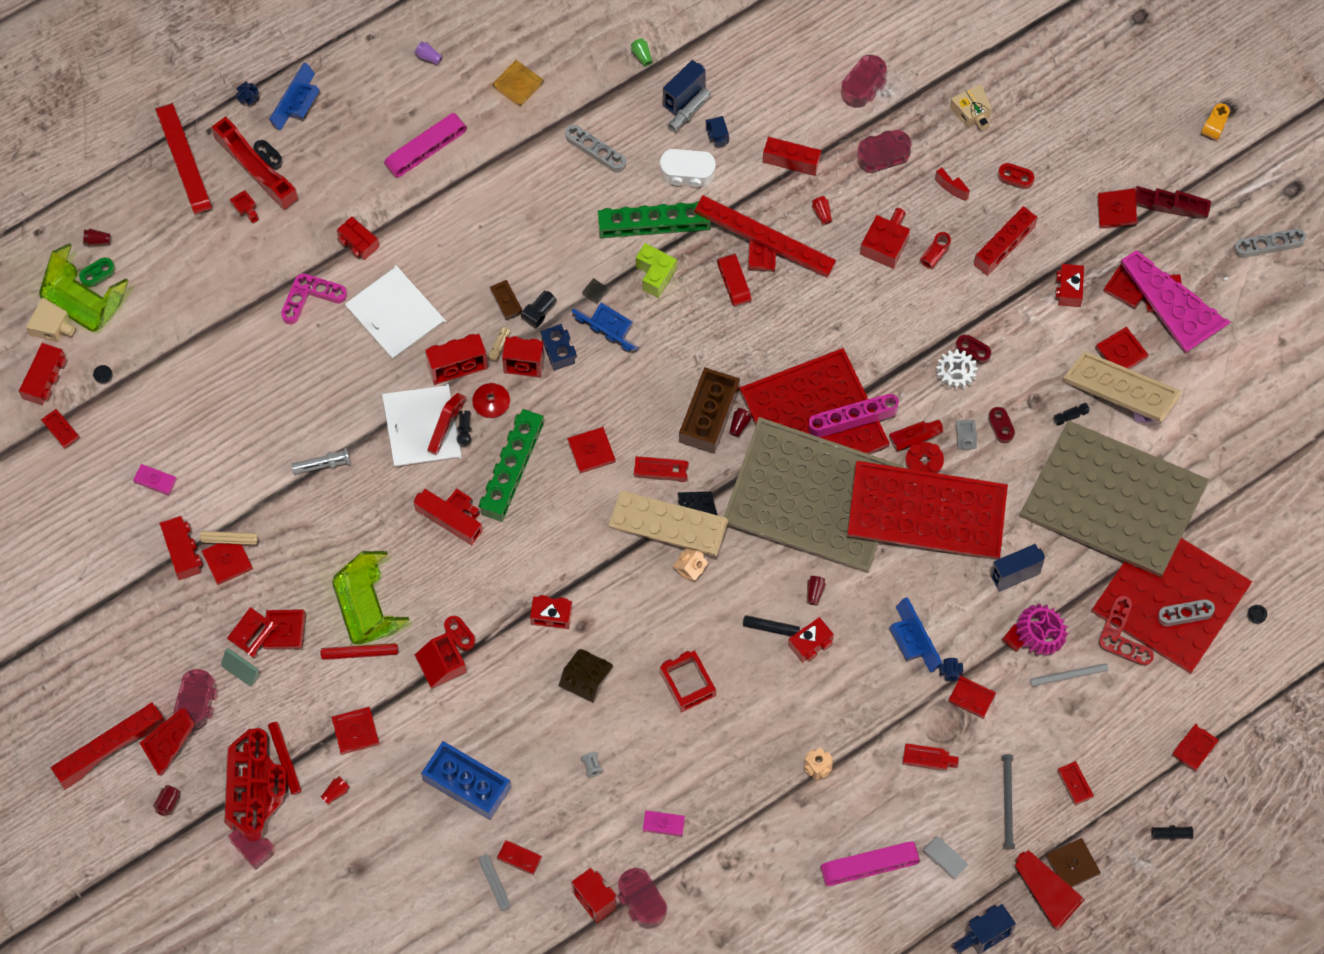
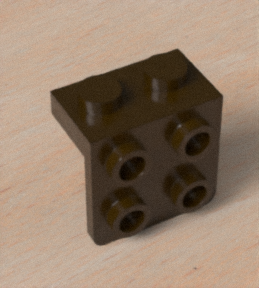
[558,649,613,703]

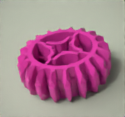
[1016,604,1068,656]

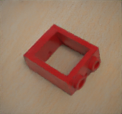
[660,650,716,713]

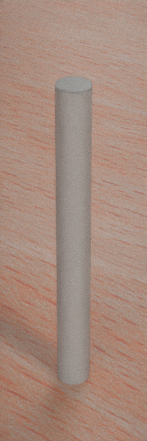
[1030,663,1108,686]

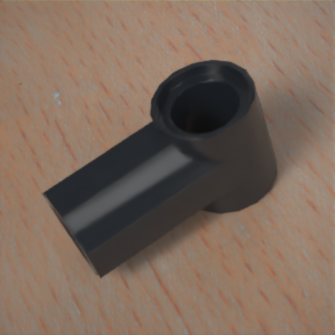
[520,290,557,328]

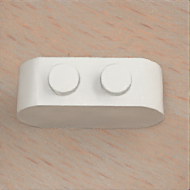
[660,149,716,187]

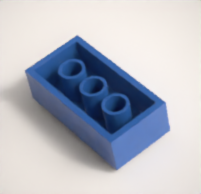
[421,741,511,820]

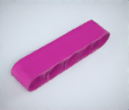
[384,113,467,178]
[808,394,899,437]
[820,841,920,886]

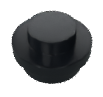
[93,365,112,384]
[1247,605,1267,624]

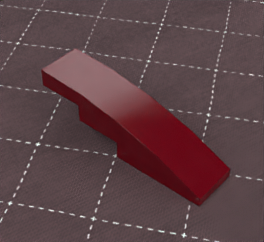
[1135,186,1211,218]

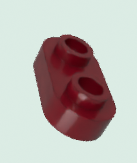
[956,334,991,364]
[988,407,1015,443]

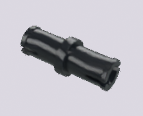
[1151,825,1194,841]

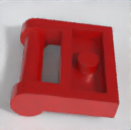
[227,607,277,658]

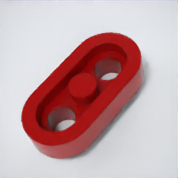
[998,163,1035,188]
[444,615,475,651]

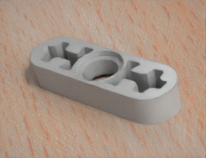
[1158,600,1215,626]

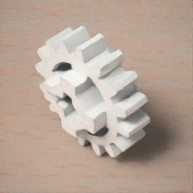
[936,349,978,390]

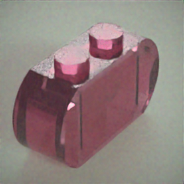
[841,55,887,108]
[857,129,911,174]
[173,669,218,731]
[617,868,667,929]

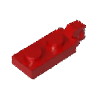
[889,419,943,451]
[902,743,959,770]

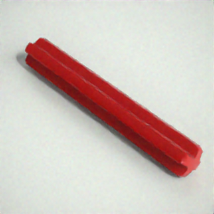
[320,643,398,660]
[268,721,302,795]

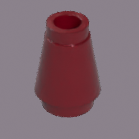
[83,228,110,246]
[729,408,752,438]
[807,576,826,606]

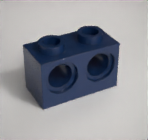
[540,324,577,371]

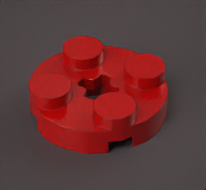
[905,442,944,473]

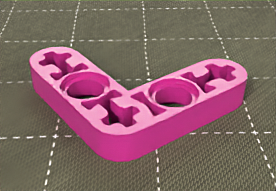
[281,274,347,325]

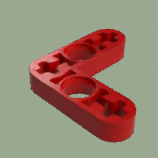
[427,393,466,455]
[1100,596,1154,665]

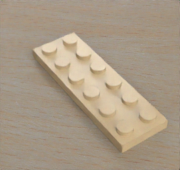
[1064,351,1181,423]
[608,490,729,556]

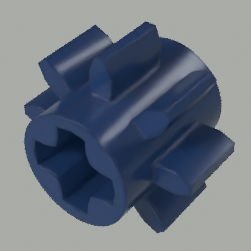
[236,81,259,106]
[939,658,964,681]

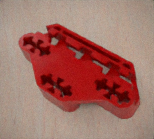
[224,728,286,841]

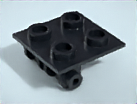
[677,491,718,515]

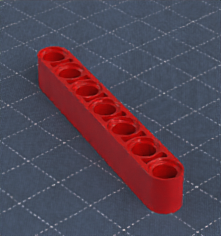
[155,103,212,215]

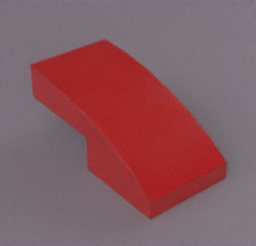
[935,167,970,201]

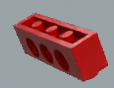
[974,206,1038,276]

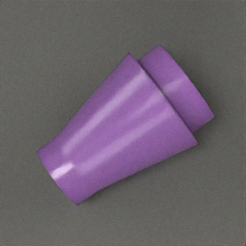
[414,41,443,65]

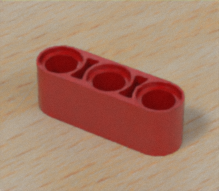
[717,253,752,307]

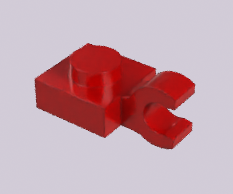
[230,190,259,224]
[446,488,480,520]

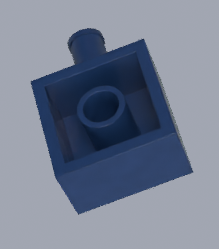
[952,904,1016,954]

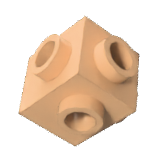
[673,549,708,581]
[804,747,833,781]

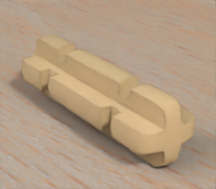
[488,327,511,362]

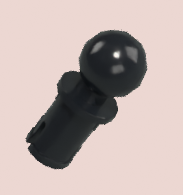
[456,410,472,447]

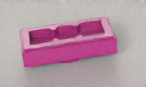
[133,464,177,496]
[643,810,685,837]

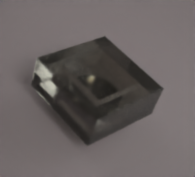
[582,278,609,305]

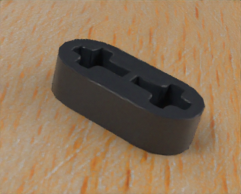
[253,140,283,170]

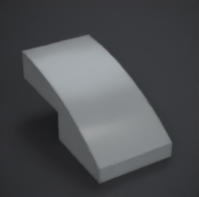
[922,836,968,879]

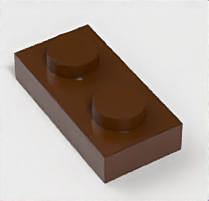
[490,280,523,320]

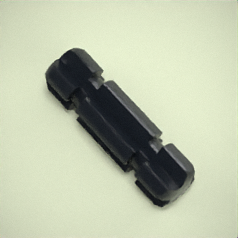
[1053,403,1090,425]

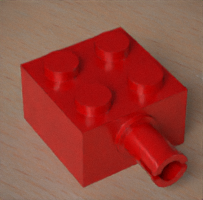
[860,208,910,269]

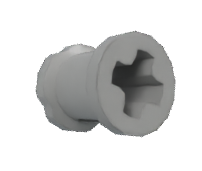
[581,752,604,778]

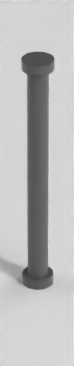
[1001,754,1015,850]

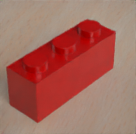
[763,136,821,176]
[19,343,66,406]
[159,516,202,580]

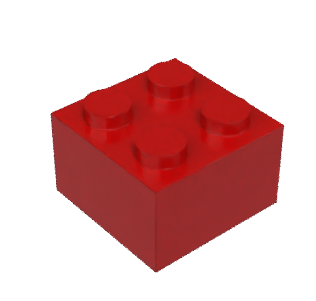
[502,336,544,378]
[571,867,616,924]

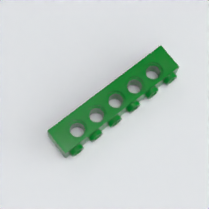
[598,201,711,239]
[479,408,544,522]

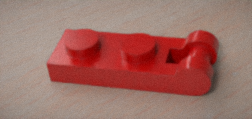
[634,456,689,482]

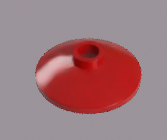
[472,383,510,418]

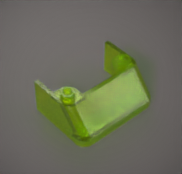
[39,243,129,332]
[332,551,409,644]

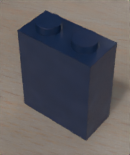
[663,60,706,116]
[990,543,1045,592]

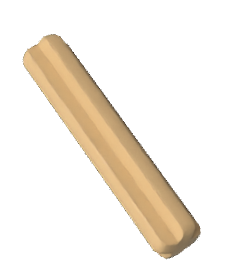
[200,531,258,544]

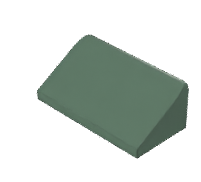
[221,648,260,686]

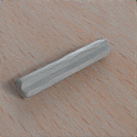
[479,854,511,911]

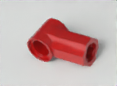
[920,232,951,269]

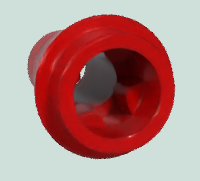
[811,196,833,225]
[320,776,350,805]

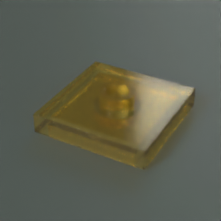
[492,60,544,107]

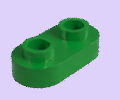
[79,257,115,287]

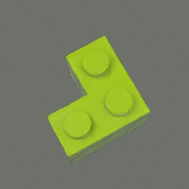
[635,243,677,298]

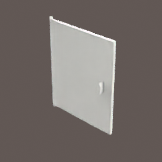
[345,265,447,359]
[382,384,462,467]

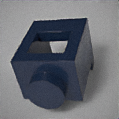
[705,116,729,147]

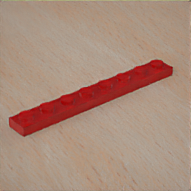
[694,195,836,278]

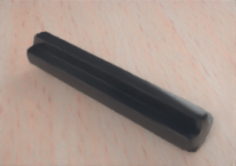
[743,615,800,637]

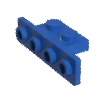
[269,63,320,130]
[571,302,639,351]
[889,597,942,673]

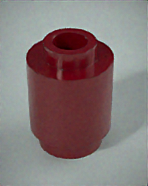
[153,785,180,816]

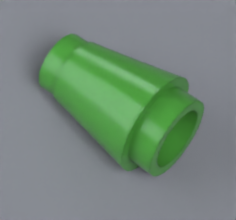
[631,38,653,67]

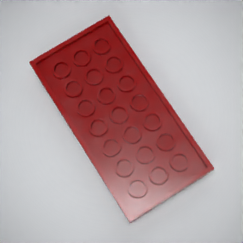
[847,461,1008,560]

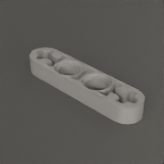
[565,125,626,173]
[1234,229,1306,258]

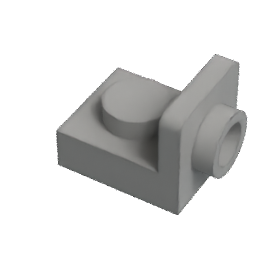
[956,420,977,450]

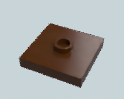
[1046,838,1101,888]

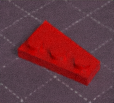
[139,708,195,775]

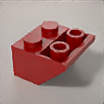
[414,632,467,689]

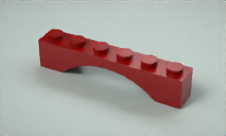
[211,116,298,210]
[50,702,165,790]

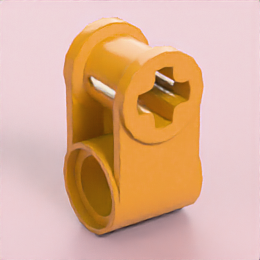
[1201,103,1230,141]

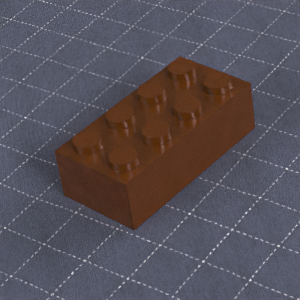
[679,367,740,453]

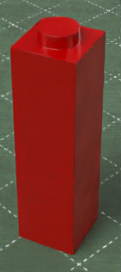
[414,489,483,546]

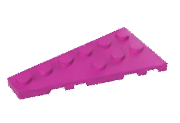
[1120,250,1231,353]

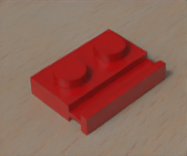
[747,240,776,272]
[948,676,996,719]
[1172,723,1219,772]

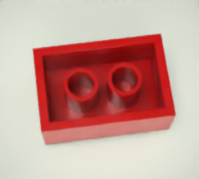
[425,333,488,385]

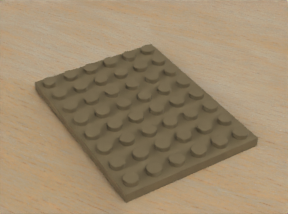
[724,417,904,573]
[1020,420,1209,577]

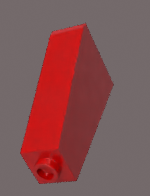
[1015,850,1085,931]

